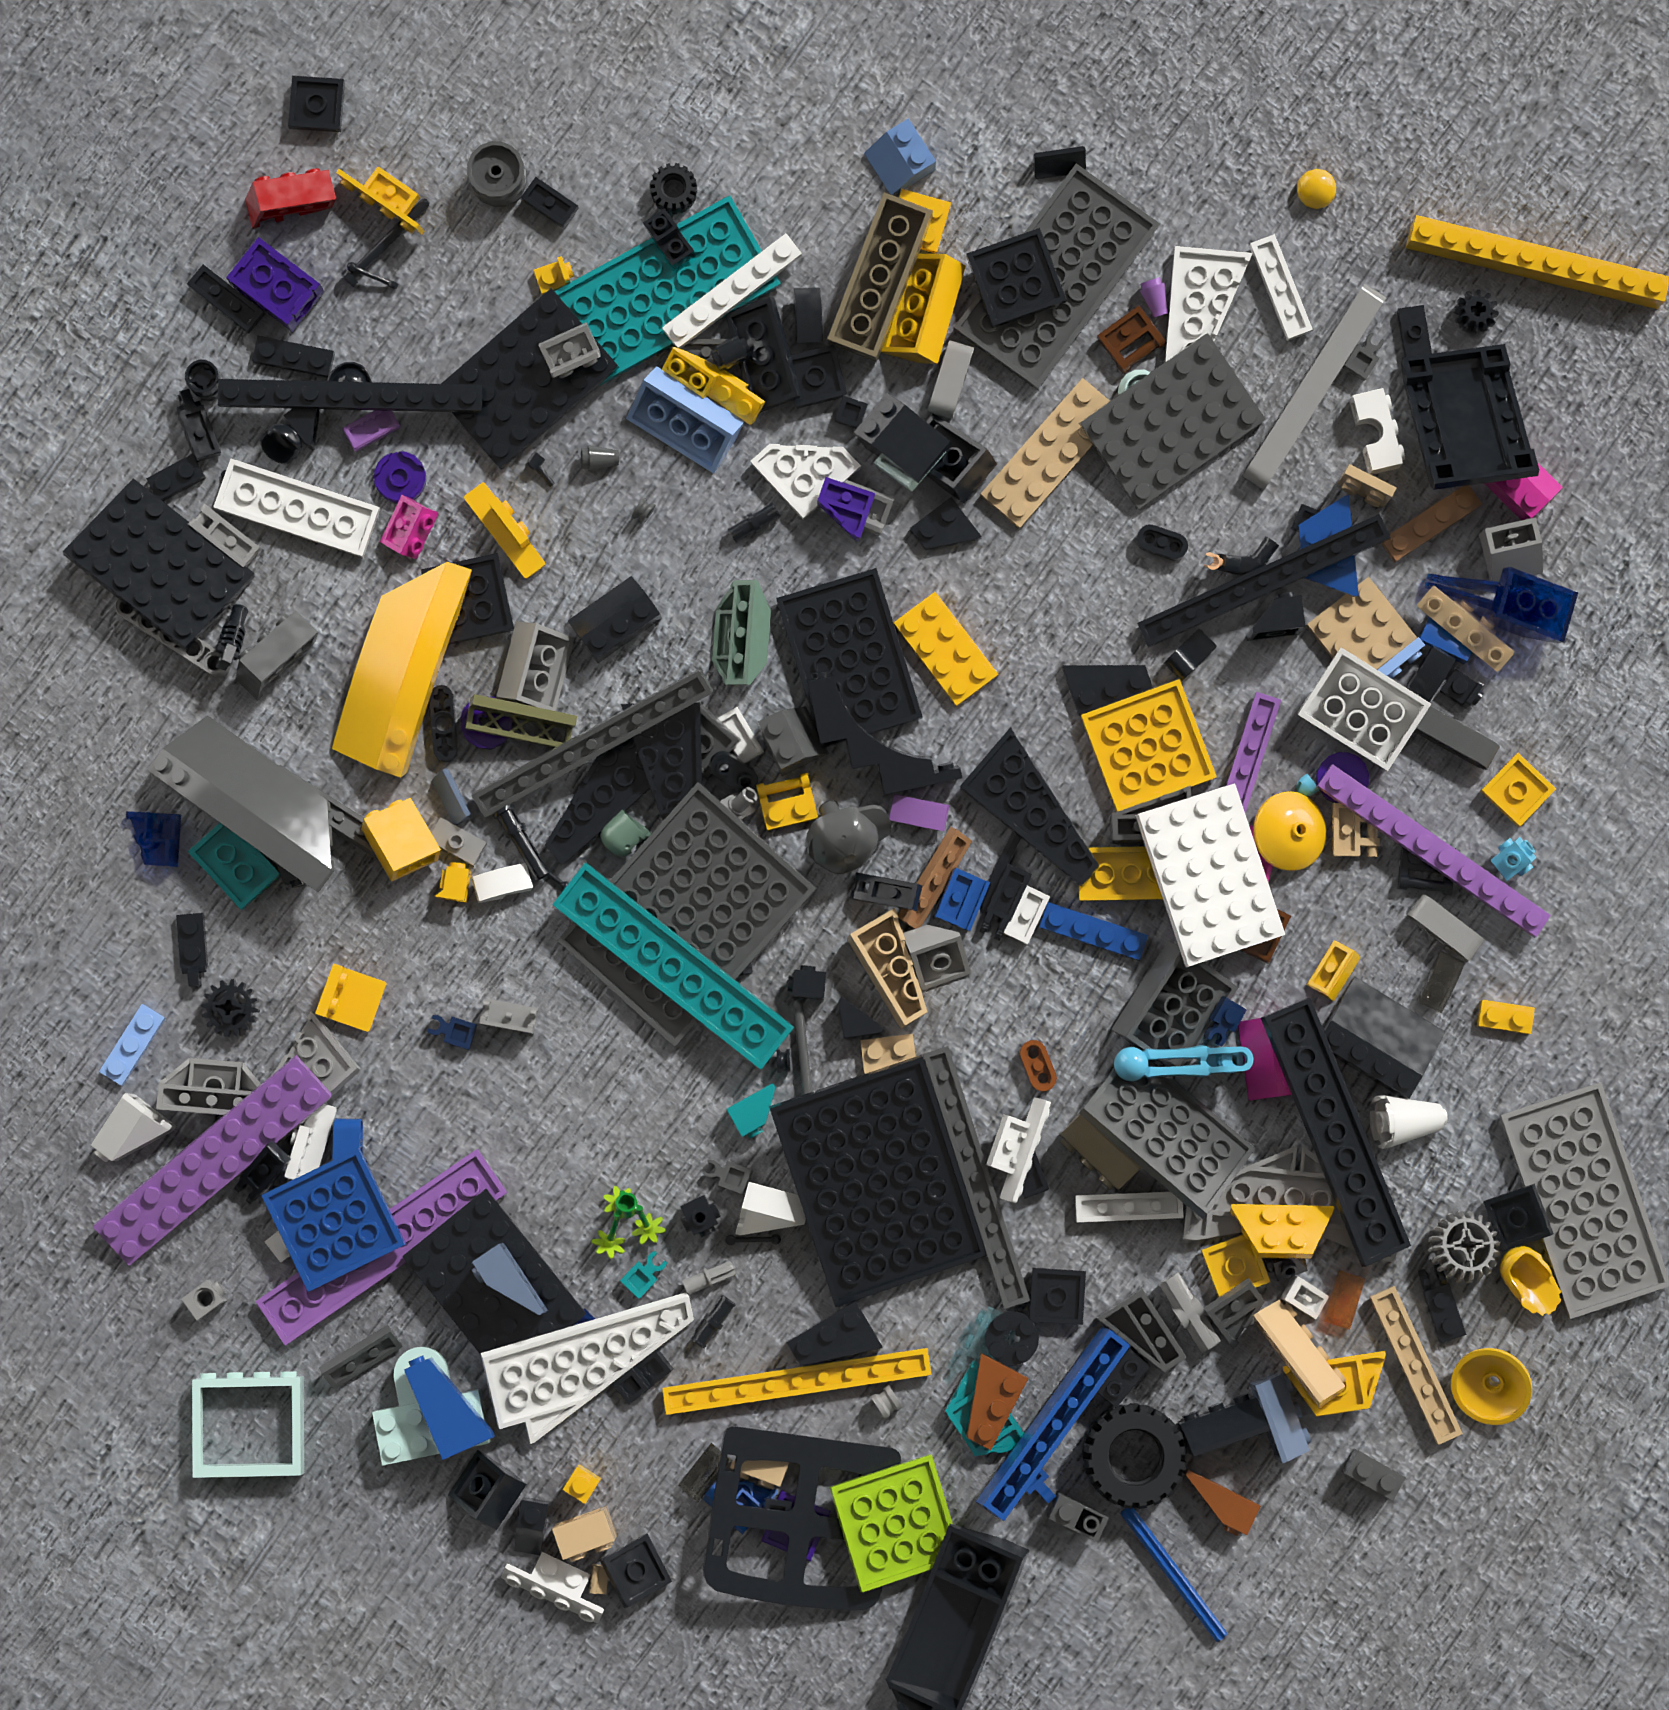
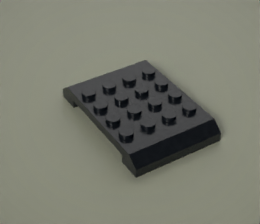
[1401,344,1540,490]

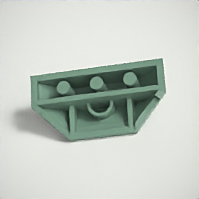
[712,580,771,685]

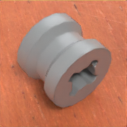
[871,1385,903,1419]

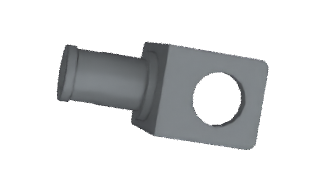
[720,787,758,820]

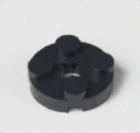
[985,1311,1039,1366]

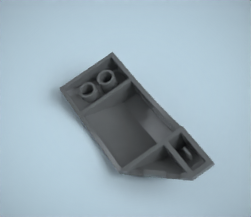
[147,715,334,893]

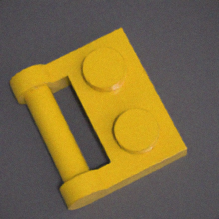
[756,772,818,831]

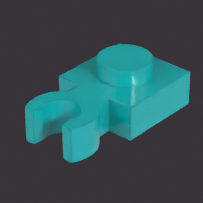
[620,1251,667,1299]

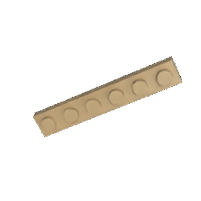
[1369,1286,1463,1445]

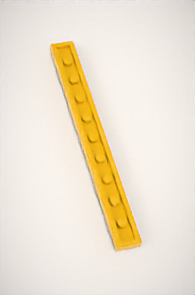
[662,1348,932,1415]

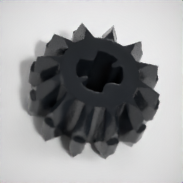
[1453,289,1499,335]

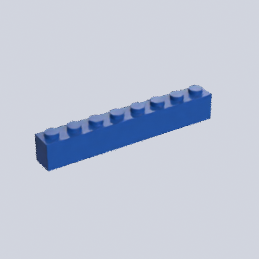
[975,1327,1130,1521]

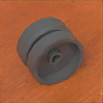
[467,141,527,207]

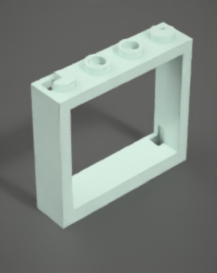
[192,1371,305,1478]

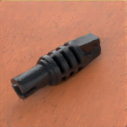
[215,604,248,671]

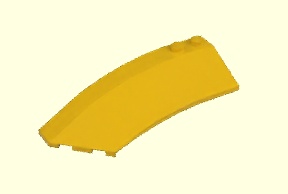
[332,562,472,778]

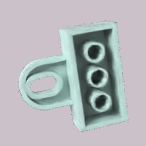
[372,1347,491,1466]

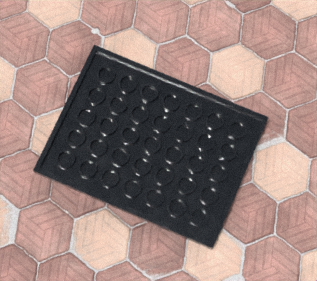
[769,1055,987,1307]

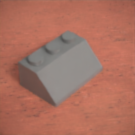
[496,621,575,711]

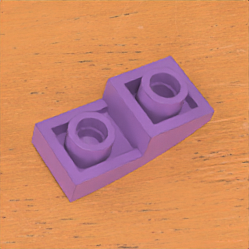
[889,794,950,831]

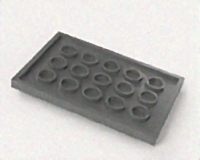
[1078,333,1266,510]
[1079,1045,1255,1219]

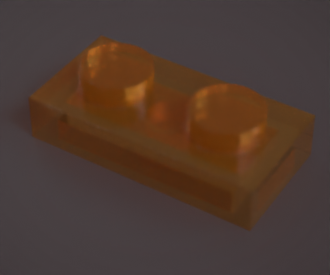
[1323,1270,1366,1330]

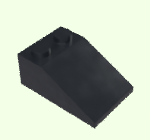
[854,393,952,483]
[926,413,997,503]

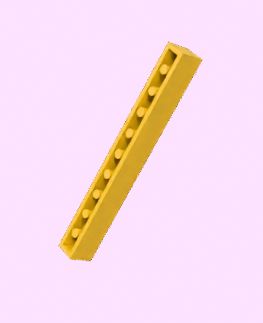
[1405,215,1669,309]

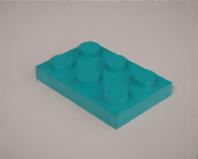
[188,823,281,910]

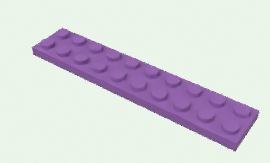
[93,1055,332,1266]
[255,1149,508,1346]

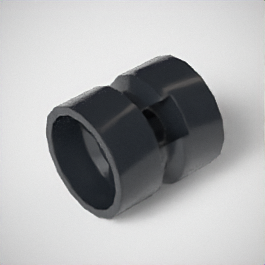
[185,360,224,401]

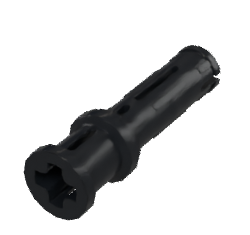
[493,803,550,881]

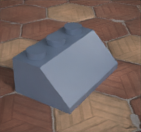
[1249,1372,1311,1463]

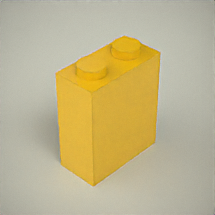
[361,798,441,882]

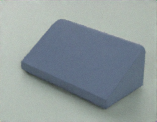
[432,768,472,825]

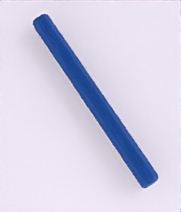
[1120,1508,1227,1642]

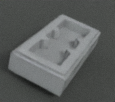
[431,817,487,866]

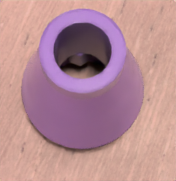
[1140,277,1168,318]

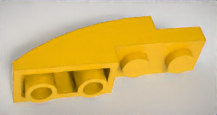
[661,347,765,425]

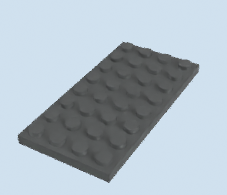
[953,164,1160,390]

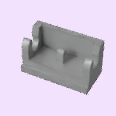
[479,999,539,1034]

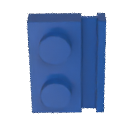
[934,868,990,931]

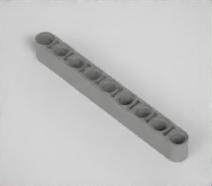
[1243,284,1386,490]

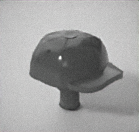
[805,800,891,874]

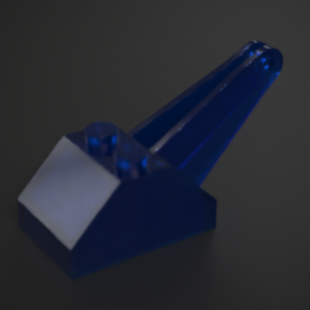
[1424,567,1578,644]

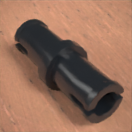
[728,502,781,543]
[691,1295,736,1349]

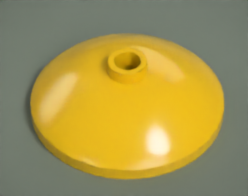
[1253,792,1326,871]
[1451,1348,1532,1425]

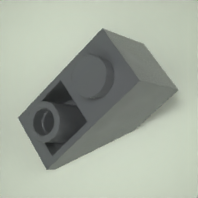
[1047,1491,1109,1542]

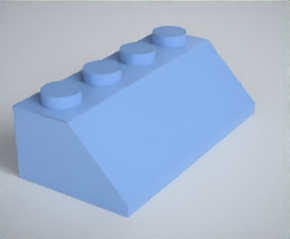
[626,366,745,473]

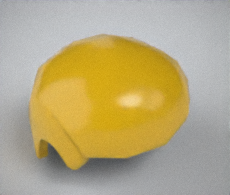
[1297,169,1336,209]

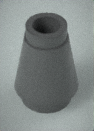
[581,445,619,471]

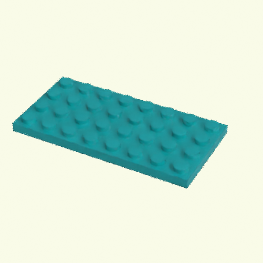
[554,195,781,386]

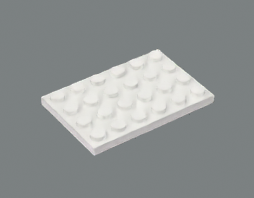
[1135,783,1285,967]

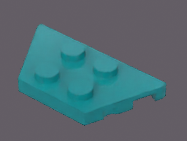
[944,1359,1024,1456]

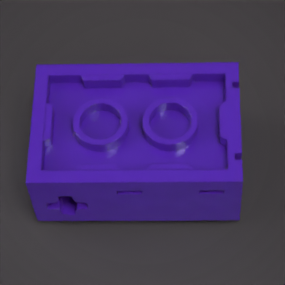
[226,237,324,332]

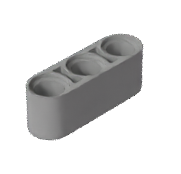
[928,340,974,419]
[1407,894,1484,962]

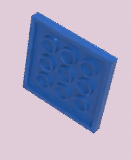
[261,1148,406,1292]

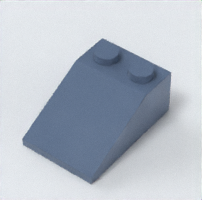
[471,1243,548,1315]

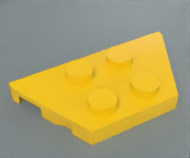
[1230,1204,1334,1259]
[1283,1351,1386,1417]

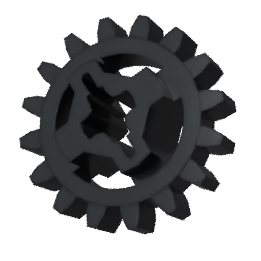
[201,979,260,1037]

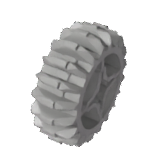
[1428,1211,1501,1283]

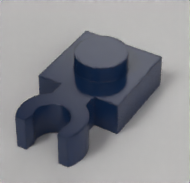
[1204,996,1247,1046]
[427,1015,478,1050]

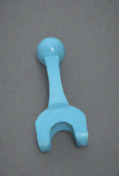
[1114,1045,1254,1081]

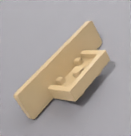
[1417,586,1514,672]

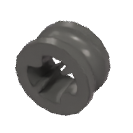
[632,497,656,524]

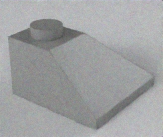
[903,925,971,991]

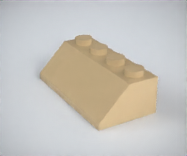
[1253,1300,1346,1409]

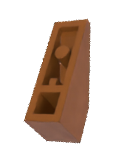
[1183,1468,1261,1536]

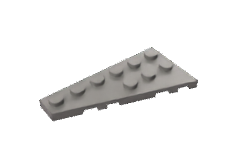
[238,1011,361,1176]

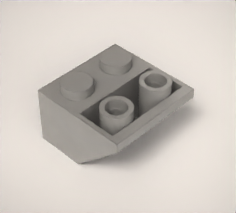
[1479,517,1543,585]

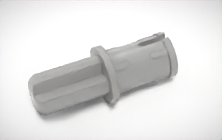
[682,1261,736,1295]

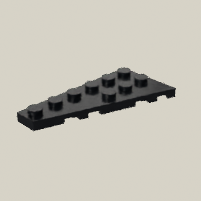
[545,702,651,866]
[621,702,702,821]

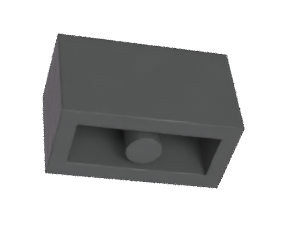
[1341,1448,1406,1501]

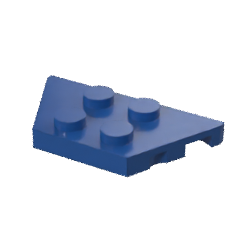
[1298,495,1359,597]

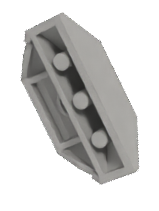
[156,1058,261,1115]

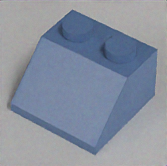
[864,118,936,196]

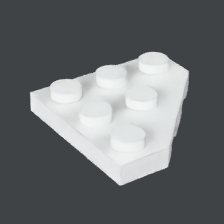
[750,444,861,520]

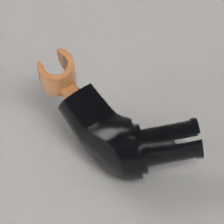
[1203,536,1279,575]

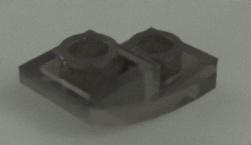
[1417,951,1465,1013]

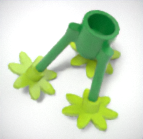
[591,1186,666,1259]

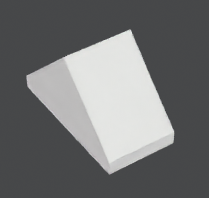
[1280,1276,1329,1319]

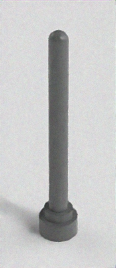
[792,1000,812,1095]

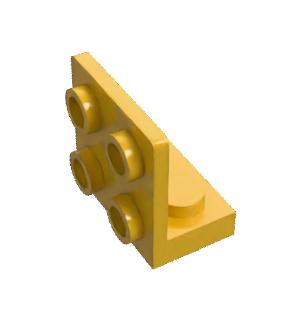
[315,963,387,1032]

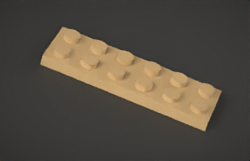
[980,378,1110,529]

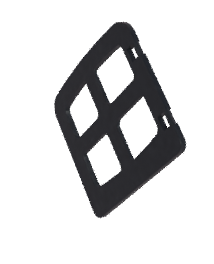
[703,1426,901,1610]

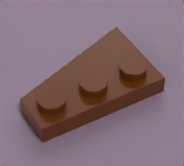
[966,1352,1029,1450]

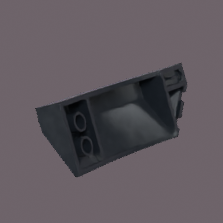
[885,1524,1030,1710]

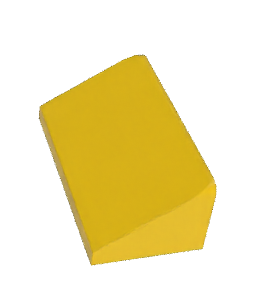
[1306,940,1360,1001]

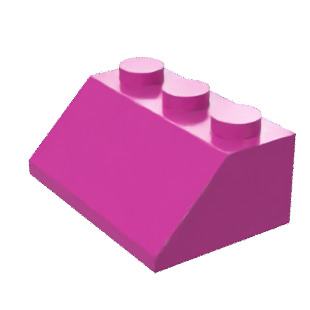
[1484,463,1563,521]
[1238,1018,1292,1101]

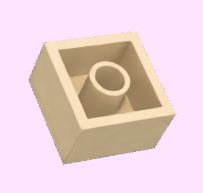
[552,1505,617,1562]

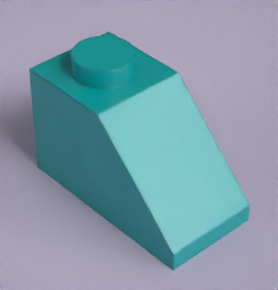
[727,1083,776,1139]

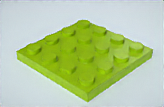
[829,1454,953,1592]

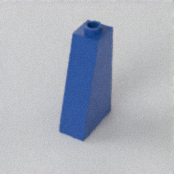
[404,1355,495,1460]

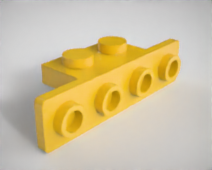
[336,167,425,235]
[464,482,546,579]

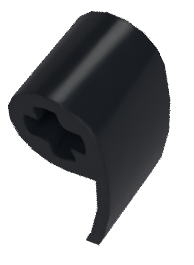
[1164,629,1217,681]

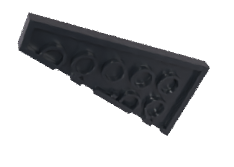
[960,727,1099,887]

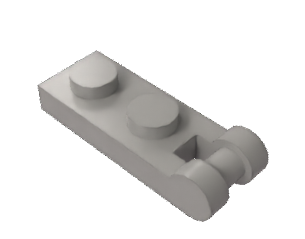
[188,504,261,567]

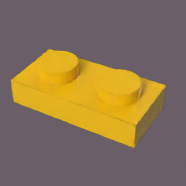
[1477,1000,1535,1034]

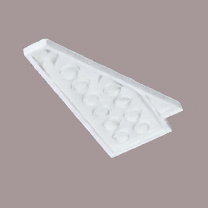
[480,1292,694,1444]

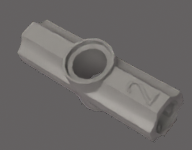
[1158,1272,1221,1353]

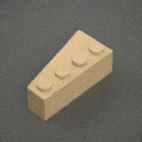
[847,908,927,1029]

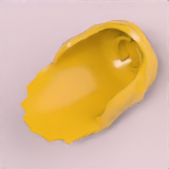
[1500,1246,1561,1316]

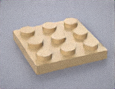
[1306,577,1417,669]

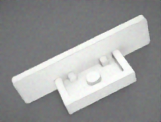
[986,1098,1051,1203]
[283,1104,337,1183]
[501,1552,604,1623]

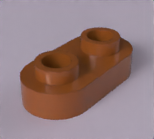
[1020,1040,1057,1092]

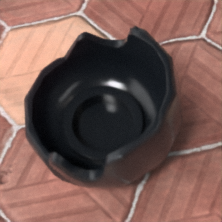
[260,424,302,465]

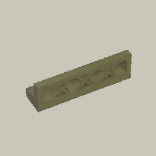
[465,694,577,748]

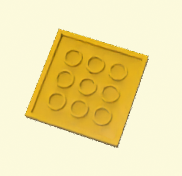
[1080,679,1217,812]

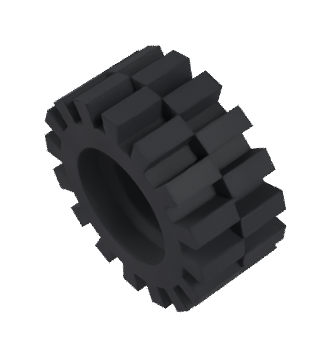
[650,163,697,214]

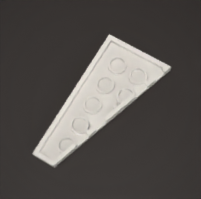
[1165,246,1253,362]

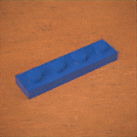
[1039,902,1148,961]

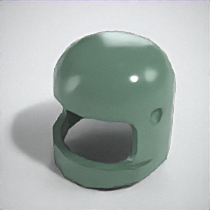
[601,809,651,857]

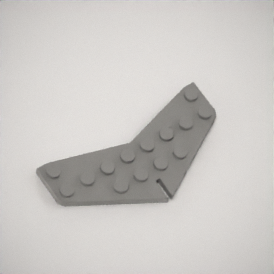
[1182,1145,1397,1263]

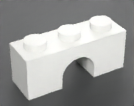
[1349,388,1405,475]

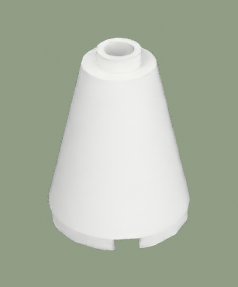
[1369,1095,1448,1149]

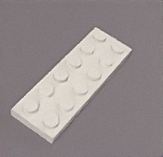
[213,459,380,558]

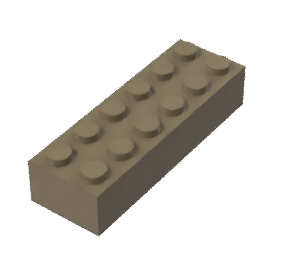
[827,192,933,362]

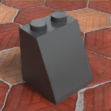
[758,706,829,776]

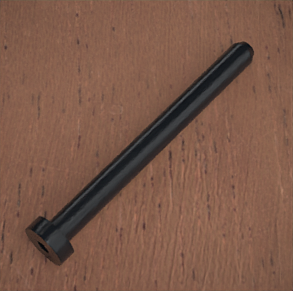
[341,198,430,287]

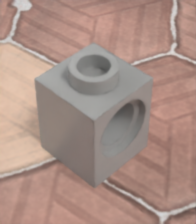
[181,1279,227,1321]

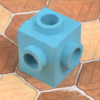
[1490,837,1536,881]

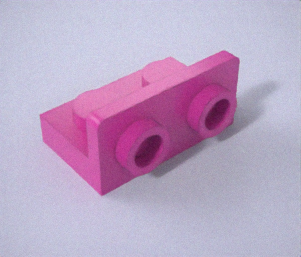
[380,495,438,559]

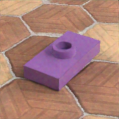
[342,411,401,452]

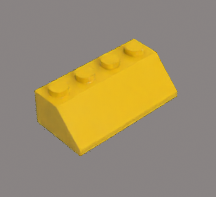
[881,254,966,364]

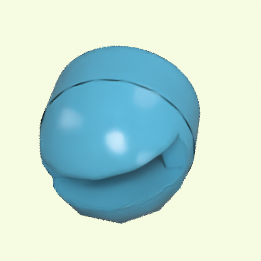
[1296,774,1319,797]

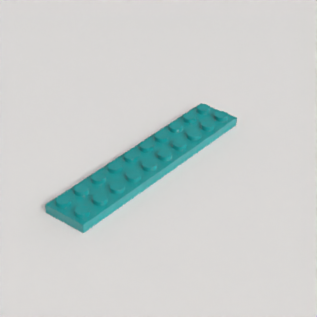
[552,863,795,1069]

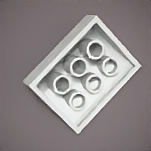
[1297,648,1431,771]

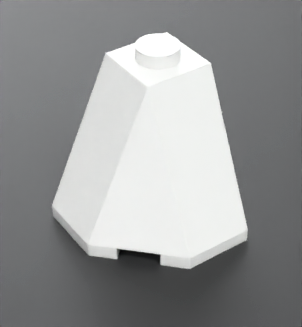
[91,1093,177,1162]
[735,1182,806,1235]

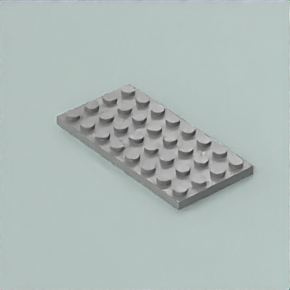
[1499,1082,1669,1319]

